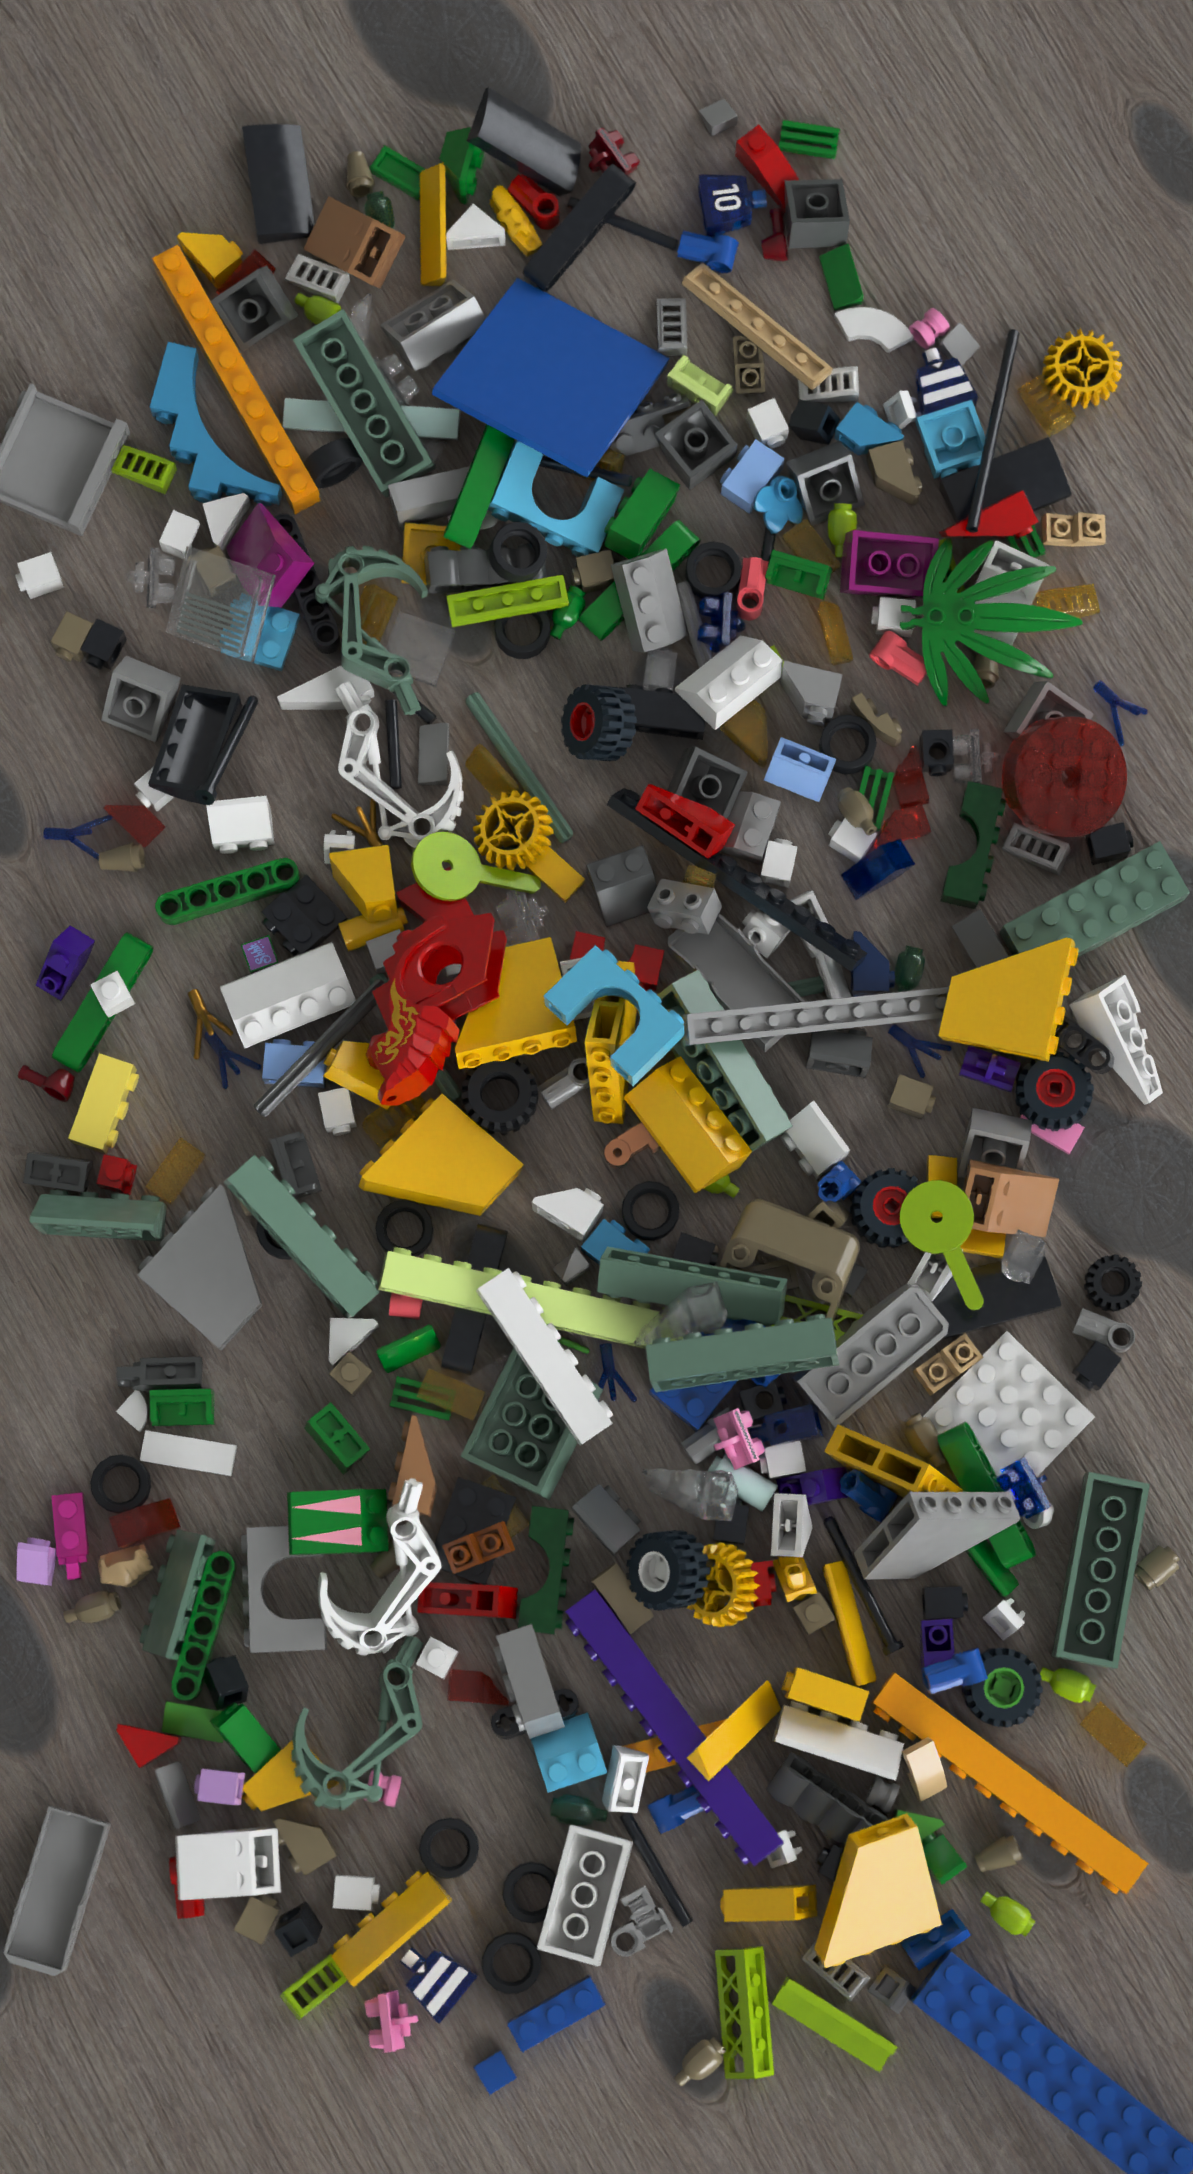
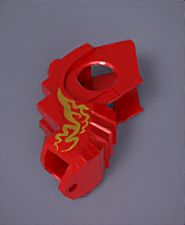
[366,913,507,1106]

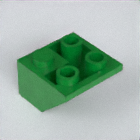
[439,127,485,205]

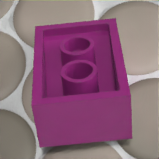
[226,503,314,608]
[840,530,939,598]

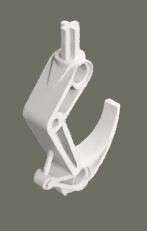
[335,680,464,848]
[318,1478,441,1656]

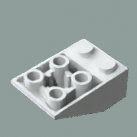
[974,540,1050,646]
[175,1827,281,1900]

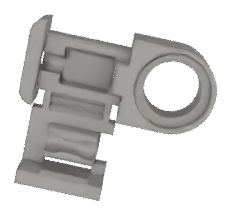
[611,1885,673,1957]

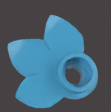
[754,476,803,534]

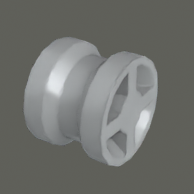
[865,1775,900,1814]

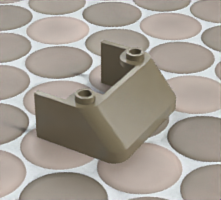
[719,1199,860,1322]

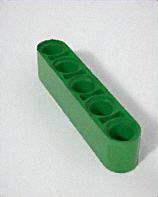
[443,424,515,549]
[579,520,701,641]
[155,858,300,925]
[52,932,154,1073]
[937,1422,1036,1569]
[171,1551,237,1701]

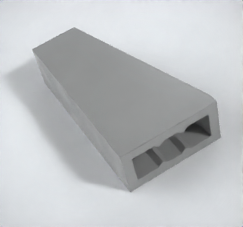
[388,466,470,531]

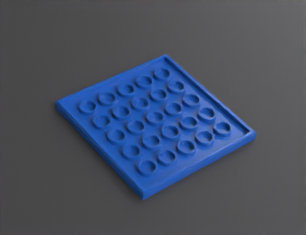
[432,278,670,477]

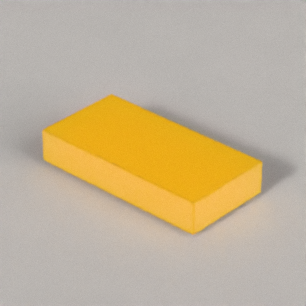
[526,845,586,903]

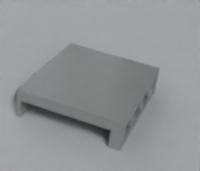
[0,383,130,536]

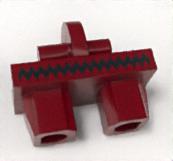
[588,127,640,176]

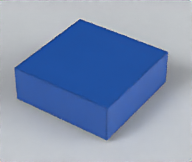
[473,2050,517,2095]

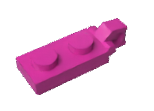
[51,1492,89,1580]

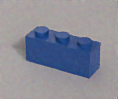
[507,1974,605,2053]

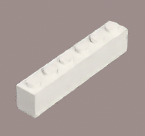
[476,1268,613,1446]

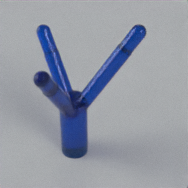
[1093,680,1148,746]
[44,815,112,861]
[888,1024,952,1078]
[204,1030,261,1089]
[598,1343,637,1402]

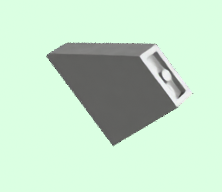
[138,1185,263,1351]
[854,1492,1021,1580]

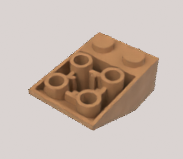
[303,196,406,289]
[962,1159,1059,1237]
[388,1415,437,1518]

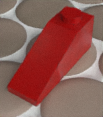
[735,124,800,213]
[939,490,1039,539]
[635,784,735,859]
[417,1582,518,1619]

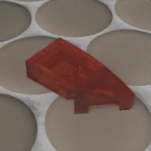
[216,249,276,295]
[893,745,929,810]
[873,804,931,849]
[103,805,166,848]
[447,1669,509,1706]

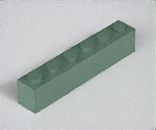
[597,1246,788,1326]

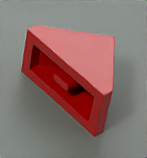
[116,1724,182,1768]

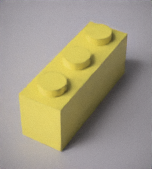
[68,1053,139,1154]

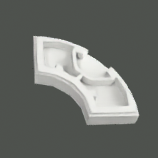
[834,307,914,353]

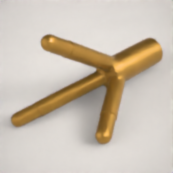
[331,798,383,847]
[188,989,233,1060]

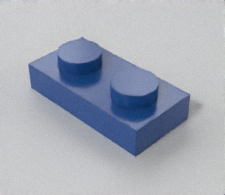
[901,1908,971,1970]

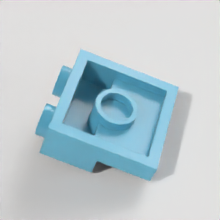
[915,400,985,479]
[220,593,300,671]

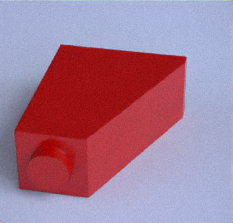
[396,867,474,923]

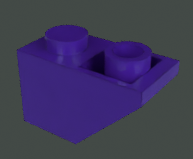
[36,925,95,1001]
[776,1467,849,1506]
[920,1619,955,1684]

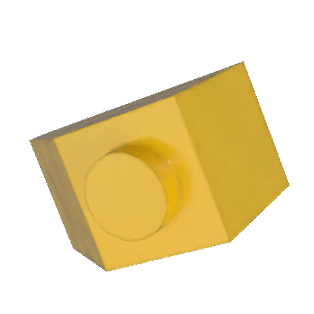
[177,232,243,288]

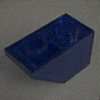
[841,839,915,900]

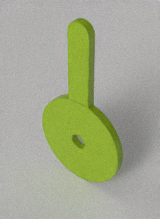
[411,832,541,901]
[900,1180,984,1310]

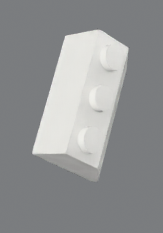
[675,635,783,730]

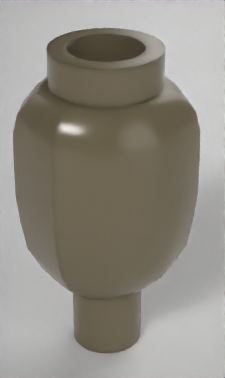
[837,787,877,835]
[904,1412,945,1468]
[63,1590,121,1624]
[674,2037,726,2087]

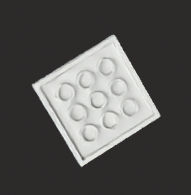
[923,1331,1095,1501]

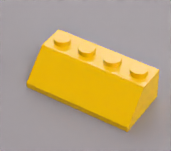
[624,1056,752,1193]
[331,1870,452,1988]

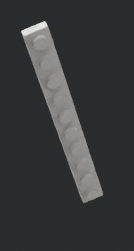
[683,987,949,1045]

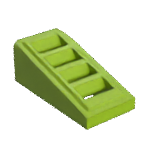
[111,445,177,495]
[280,1953,348,2020]

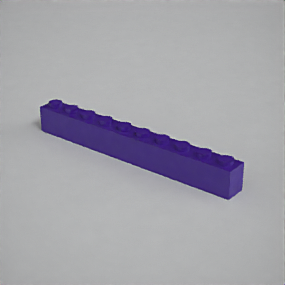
[565,1589,784,1867]

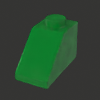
[921,1833,968,1885]

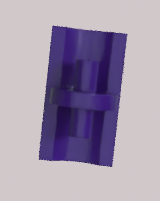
[959,1046,1020,1092]

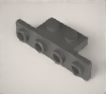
[610,393,690,460]

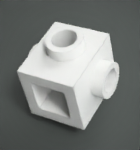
[742,909,791,958]

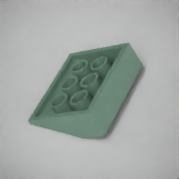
[29,1190,167,1242]
[460,1348,603,1500]
[139,1529,216,1660]

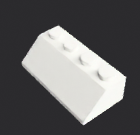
[220,942,356,1049]
[772,1701,904,1781]
[537,1825,633,1966]

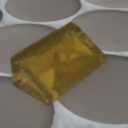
[359,584,398,645]
[818,601,854,666]
[465,743,519,801]

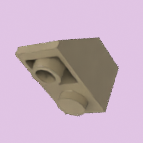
[866,440,923,505]
[273,1817,339,1876]

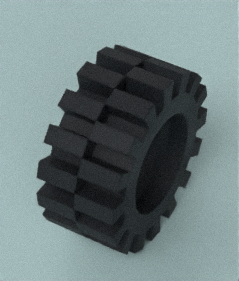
[1084,1254,1142,1312]

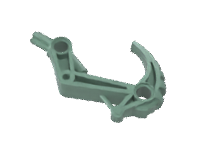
[315,545,428,715]
[291,1636,424,1812]

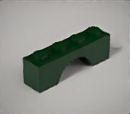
[940,781,1006,909]
[518,1506,574,1635]

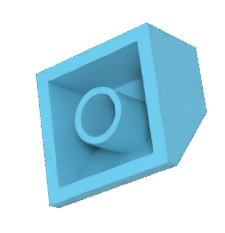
[531,1712,607,1793]

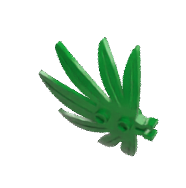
[900,538,1083,707]

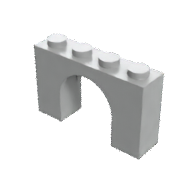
[241,1526,327,1653]

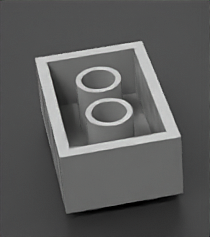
[493,1624,565,1739]

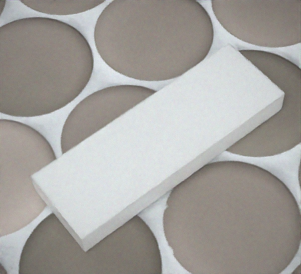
[140,1430,237,1476]

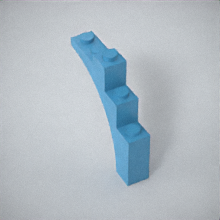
[150,342,283,506]

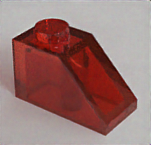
[109,1498,181,1549]

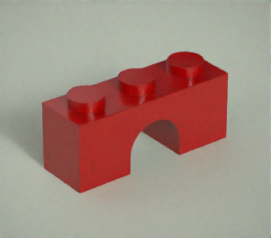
[568,931,664,992]

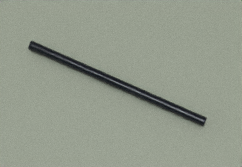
[966,329,1019,533]

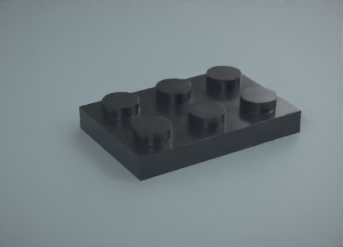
[434,1477,517,1585]

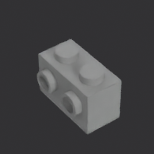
[647,879,722,935]

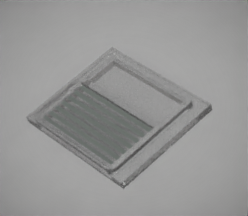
[166,546,276,662]

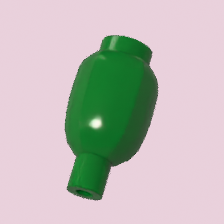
[550,585,586,640]

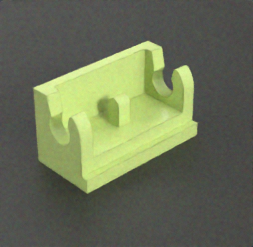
[667,355,733,417]

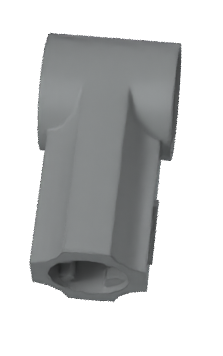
[537,1058,590,1110]
[1073,1308,1135,1353]
[681,1407,731,1465]

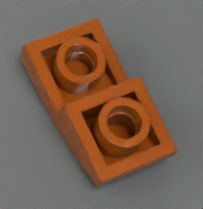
[442,1521,515,1574]

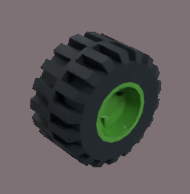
[962,1647,1043,1727]

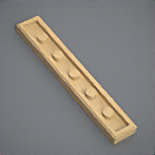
[682,262,833,390]

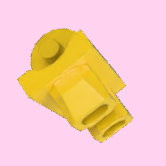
[773,1556,817,1602]

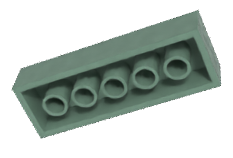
[293,309,436,498]
[999,841,1190,958]
[658,970,793,1153]
[223,1154,379,1318]
[645,1314,839,1392]
[1051,1472,1150,1669]

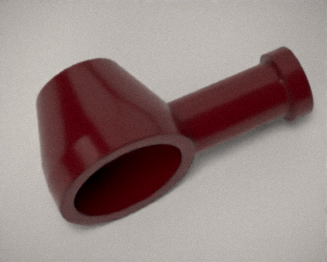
[761,208,788,261]
[18,1065,75,1102]

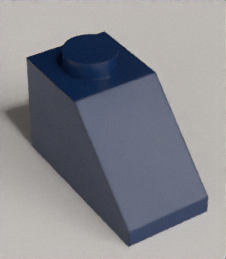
[851,931,895,996]

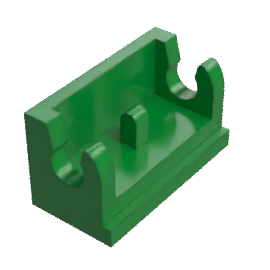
[765,550,833,600]
[150,1389,214,1426]
[304,1402,370,1475]
[209,1702,281,1774]

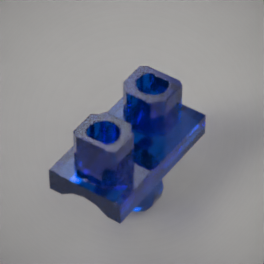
[697,592,746,653]
[996,1457,1052,1519]

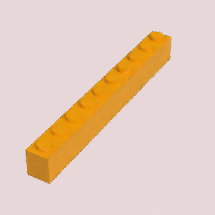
[152,244,321,514]
[871,1672,1149,1895]

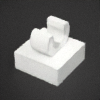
[883,390,922,430]
[324,830,355,864]
[983,1598,1025,1641]
[767,1830,802,1868]

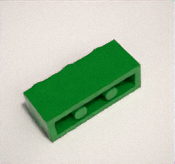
[604,468,680,559]

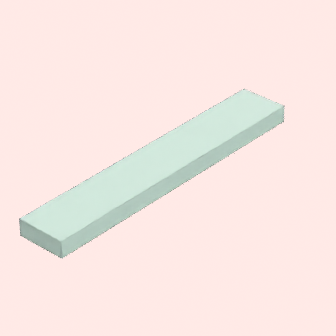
[283,398,460,440]

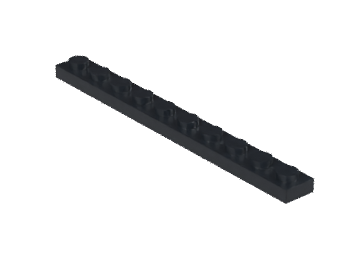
[607,788,868,971]

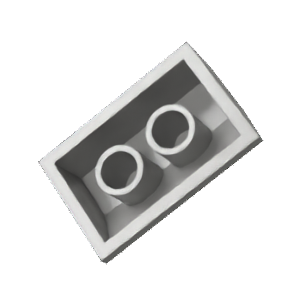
[380,279,486,371]
[611,549,688,652]

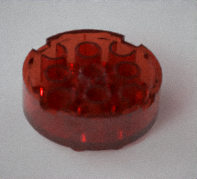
[1002,717,1127,837]

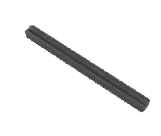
[254,979,385,1117]

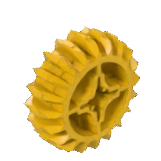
[1042,328,1122,408]
[473,790,554,871]
[687,1542,760,1627]

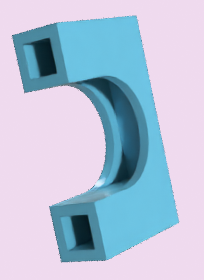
[488,440,624,557]
[544,945,685,1086]

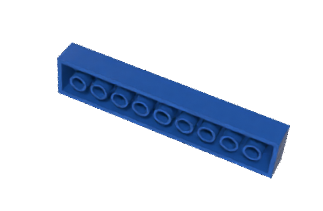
[909,1950,1193,2174]

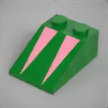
[287,1489,389,1555]

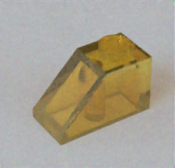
[719,700,768,769]

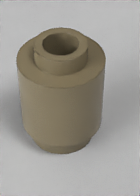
[1134,1545,1180,1591]

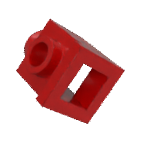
[96,1154,138,1195]
[750,1560,776,1607]

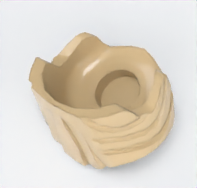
[98,1544,153,1587]

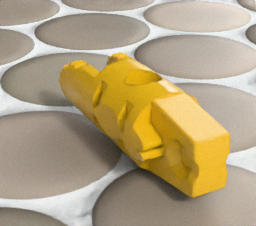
[489,185,542,257]

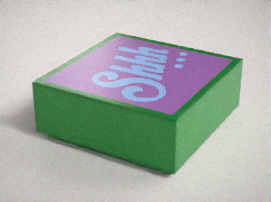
[241,935,279,974]

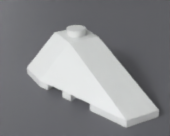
[1069,975,1163,1105]

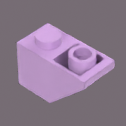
[17,1537,57,1586]
[194,1769,245,1805]

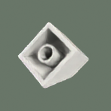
[206,796,274,854]
[780,1101,850,1180]
[532,1188,604,1243]

